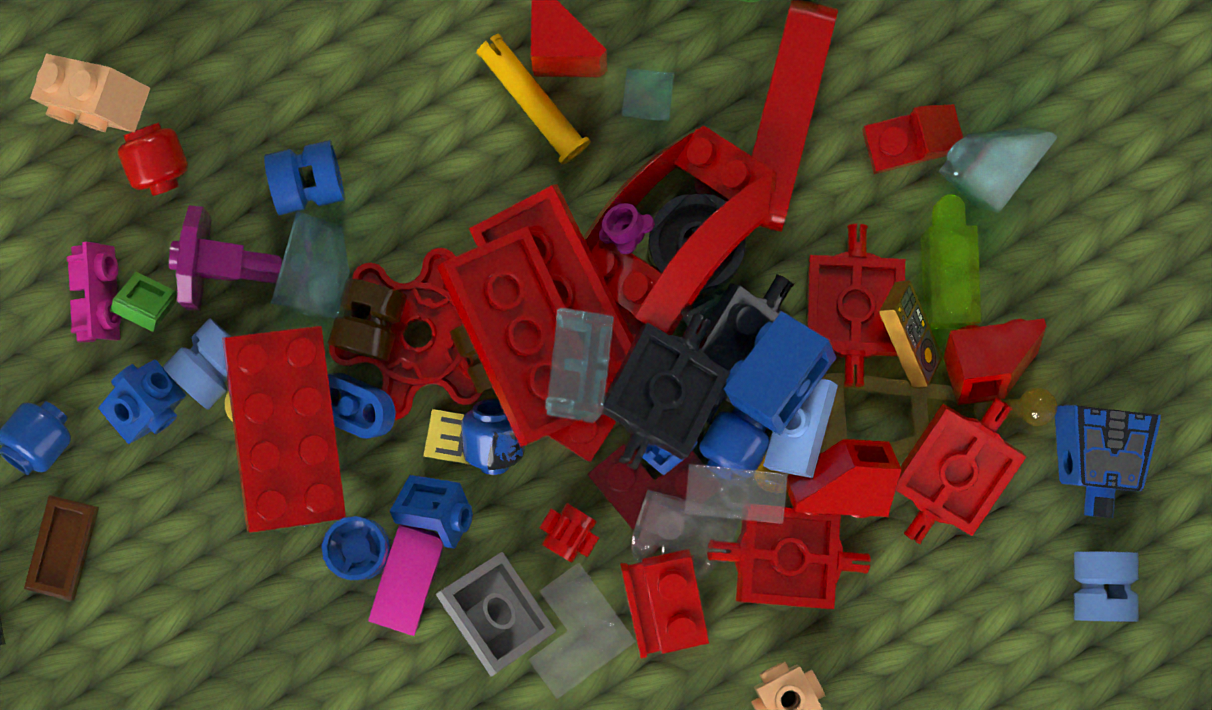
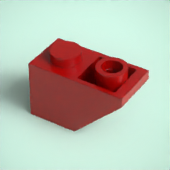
[943,318,1047,405]
[785,439,901,518]

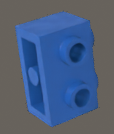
[724,311,836,435]

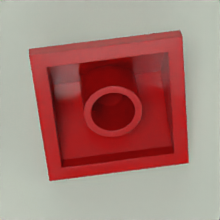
[531,0,607,77]

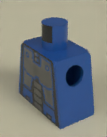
[1055,405,1161,518]

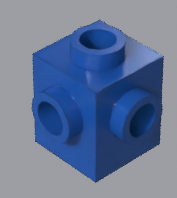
[98,359,186,445]

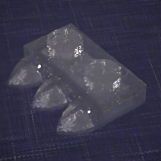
[631,490,741,581]

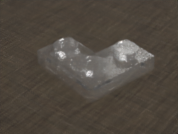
[529,563,636,699]

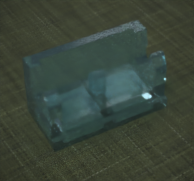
[545,308,614,423]

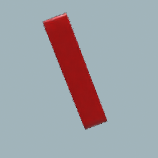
[751,0,838,232]

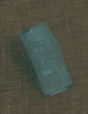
[939,128,1057,213]
[271,212,350,319]

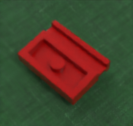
[620,549,709,659]

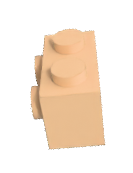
[30,54,151,133]

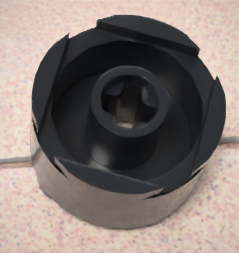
[648,194,746,297]

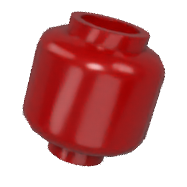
[117,122,189,196]

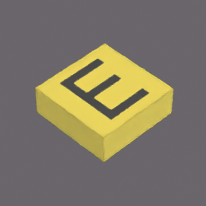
[424,409,471,465]

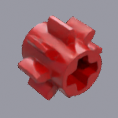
[539,503,600,563]

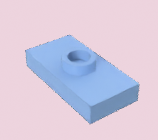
[763,379,838,478]

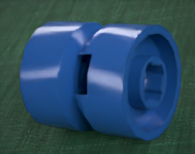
[264,140,345,215]
[322,516,392,580]

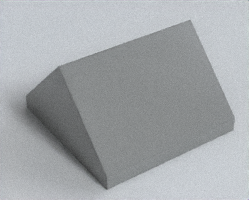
[436,552,556,677]

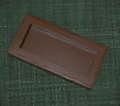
[24,495,99,601]

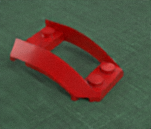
[584,125,777,335]

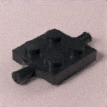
[699,274,794,424]
[598,314,731,469]

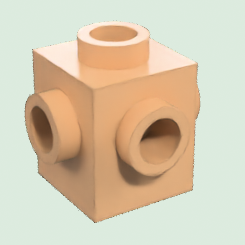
[751,661,825,710]

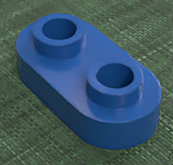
[328,373,395,438]

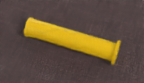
[476,34,591,165]

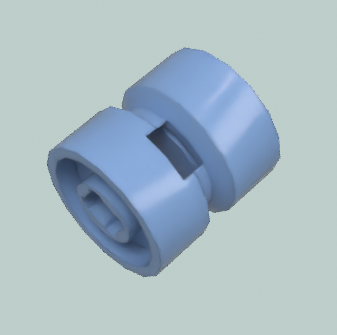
[163,318,231,410]
[1074,552,1139,622]

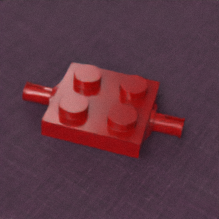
[806,223,906,387]
[896,397,1026,544]
[707,504,871,609]

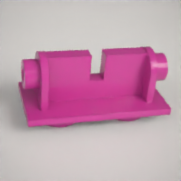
[67,242,121,343]

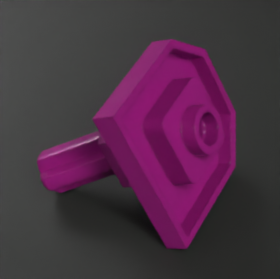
[169,205,284,311]

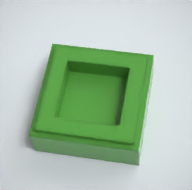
[111,272,177,332]

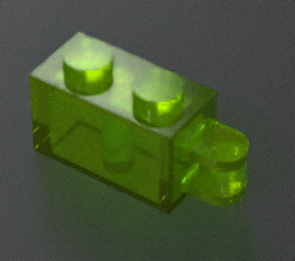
[921,194,982,329]

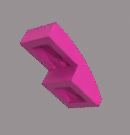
[368,524,444,636]

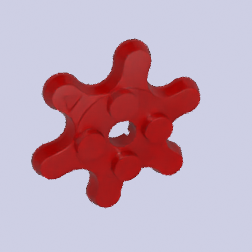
[329,248,483,420]

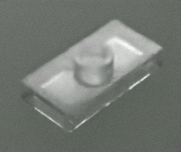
[685,464,788,524]

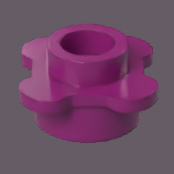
[599,203,655,254]

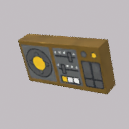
[879,280,943,388]

